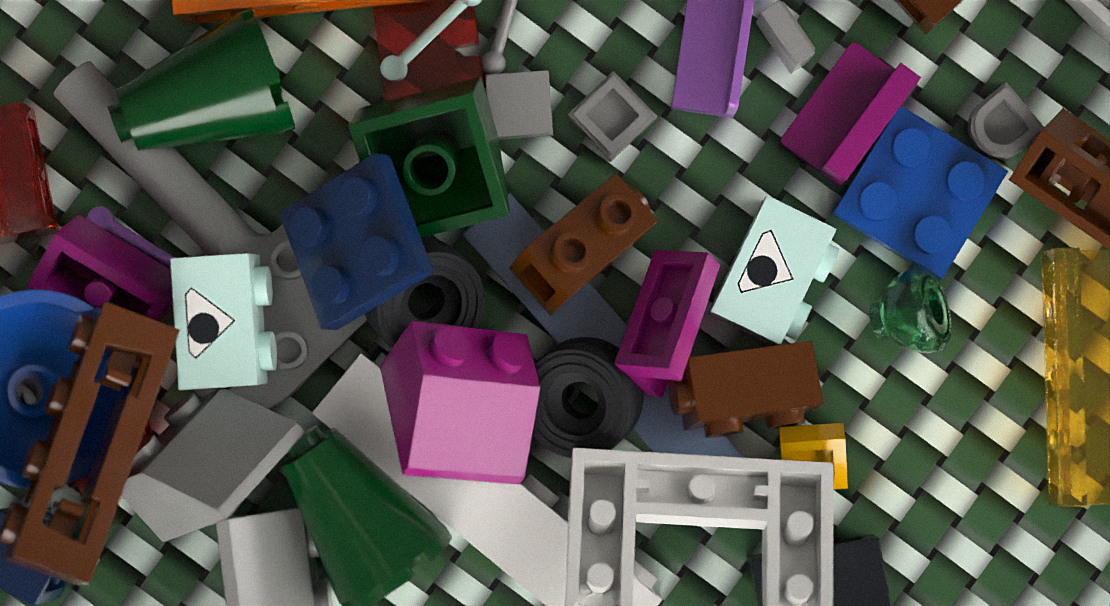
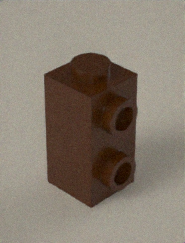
[509,173,658,316]
[668,341,823,438]

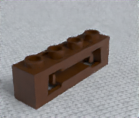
[1008,108,1110,250]
[0,301,180,585]

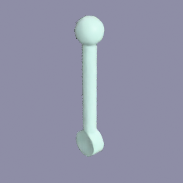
[380,0,482,82]

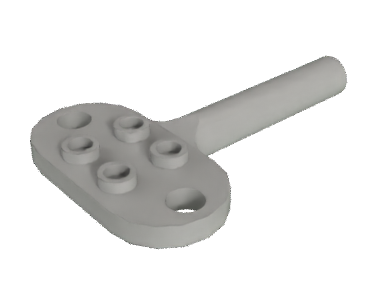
[54,61,368,410]

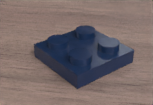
[279,153,434,330]

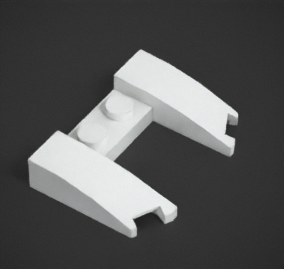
[565,448,833,606]

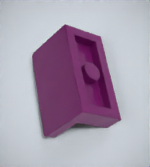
[780,43,922,187]
[614,250,720,398]

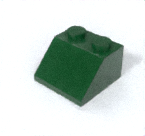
[348,76,510,238]

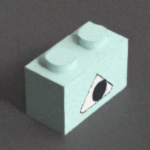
[707,195,840,346]
[170,253,277,390]

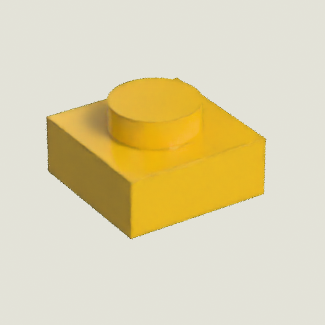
[779,423,848,490]

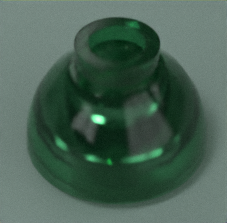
[869,265,952,353]

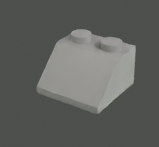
[121,388,305,542]
[216,507,333,606]

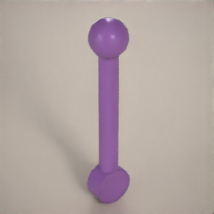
[87,206,175,269]

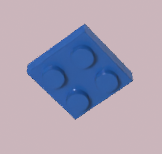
[831,106,1008,280]

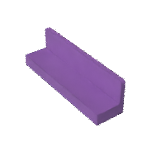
[671,0,754,118]

